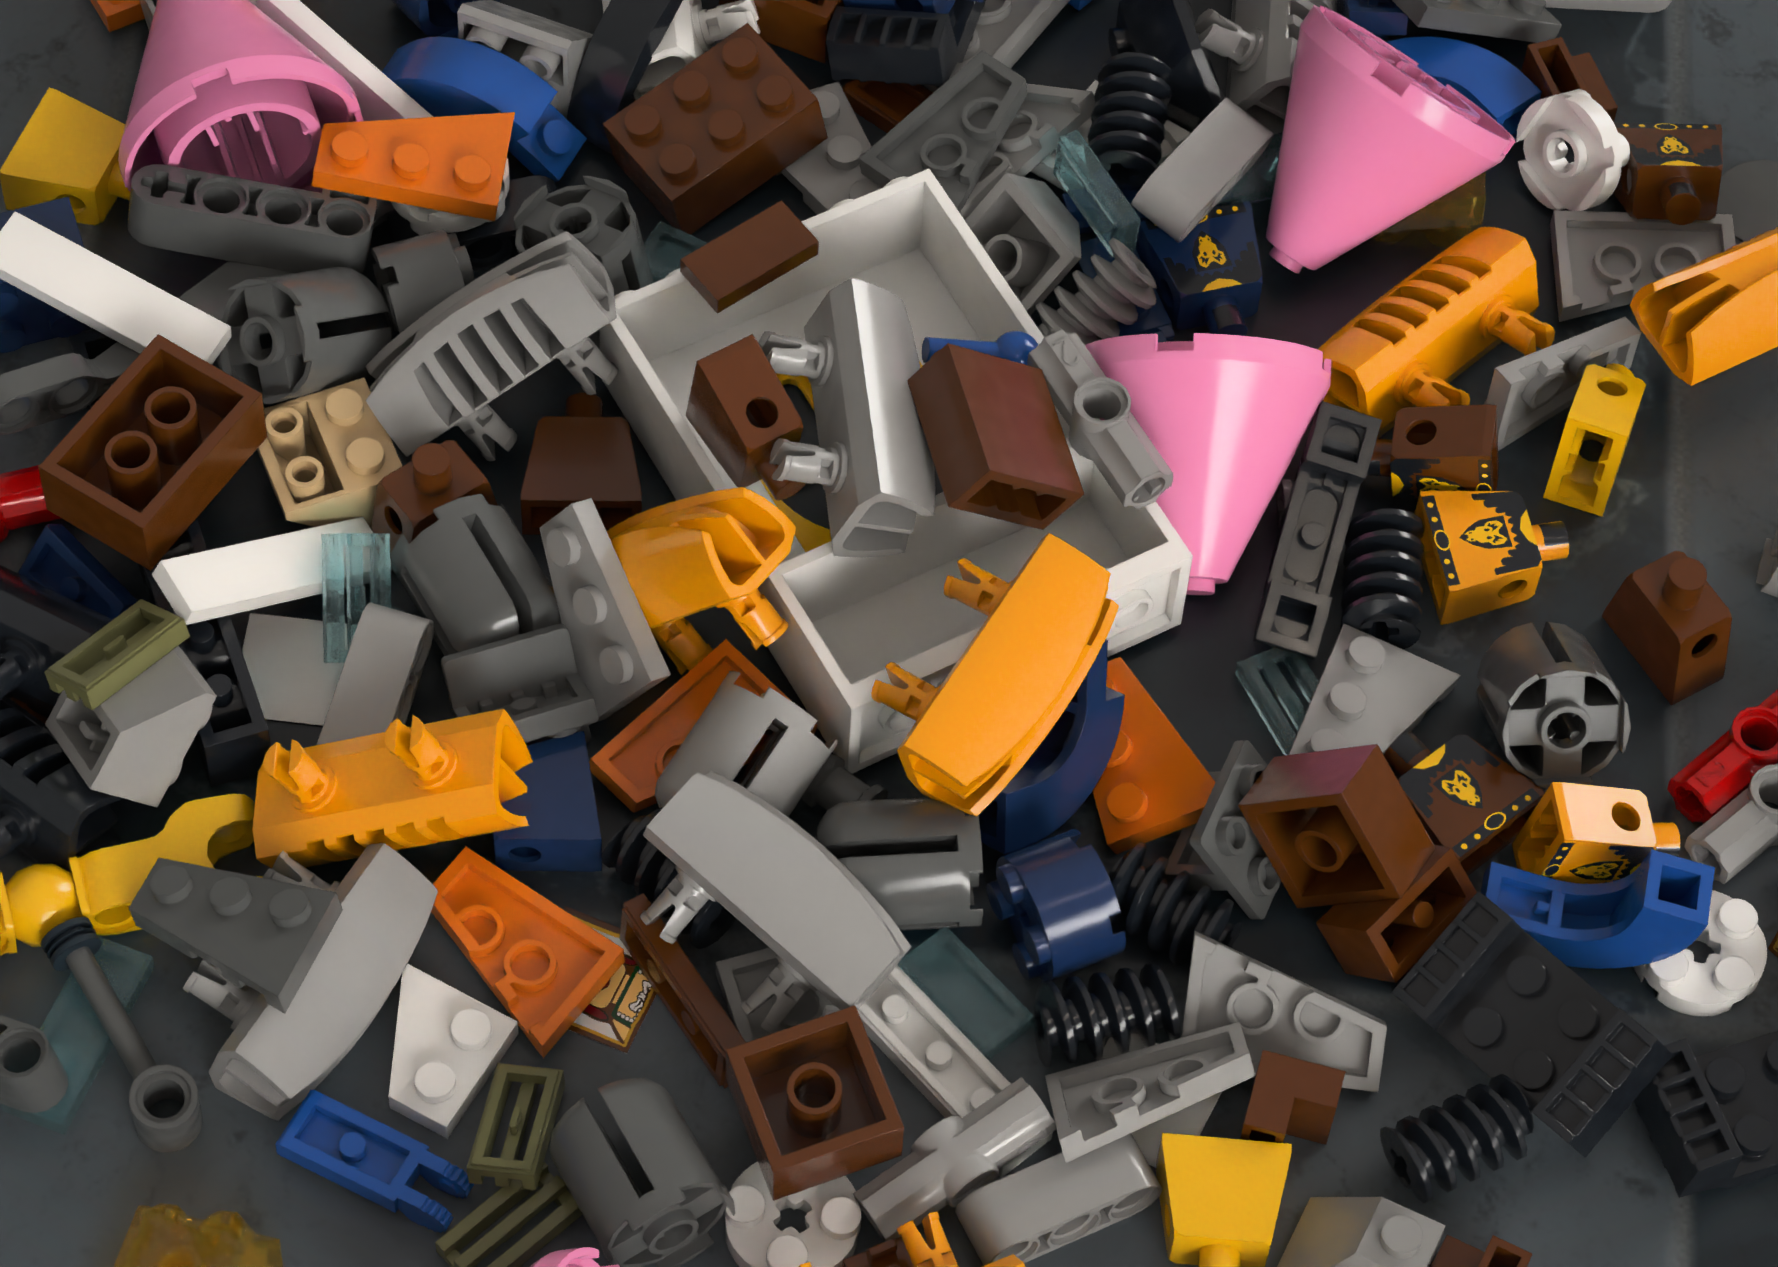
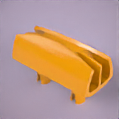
[1318,227,1555,439]
[1630,227,1778,386]
[607,487,796,675]
[871,533,1119,816]
[252,708,533,868]

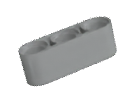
[1131,97,1274,243]
[317,602,434,745]
[955,1133,1162,1266]

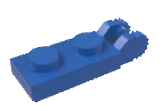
[275,1089,474,1233]

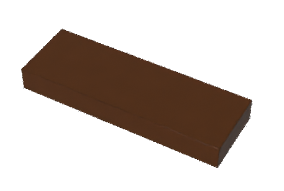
[619,893,746,1089]

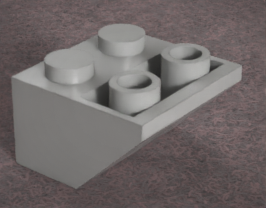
[457,0,593,119]
[45,645,217,808]

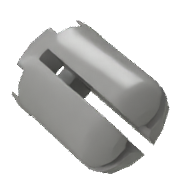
[655,671,838,817]

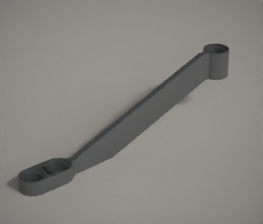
[0,199,395,435]

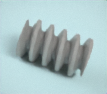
[1036,238,1157,345]

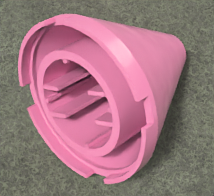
[118,0,364,193]
[1266,5,1516,274]
[1085,333,1331,595]

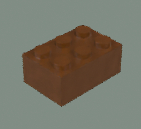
[603,23,828,239]
[38,334,267,571]

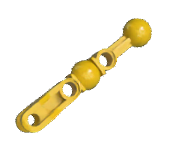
[0,794,263,956]

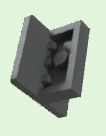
[441,623,599,746]
[1164,740,1281,920]

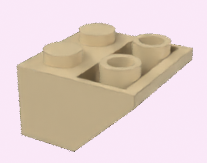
[257,377,402,528]

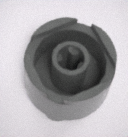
[371,229,474,334]

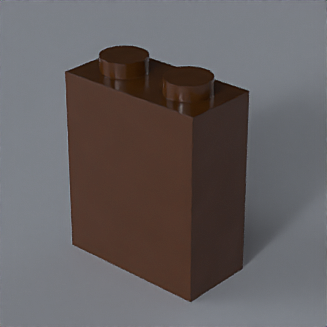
[908,343,1084,530]

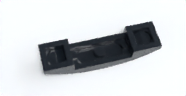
[567,0,683,155]
[1253,401,1382,660]

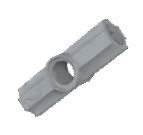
[1027,329,1173,509]
[1684,763,1778,884]
[853,1077,1056,1241]

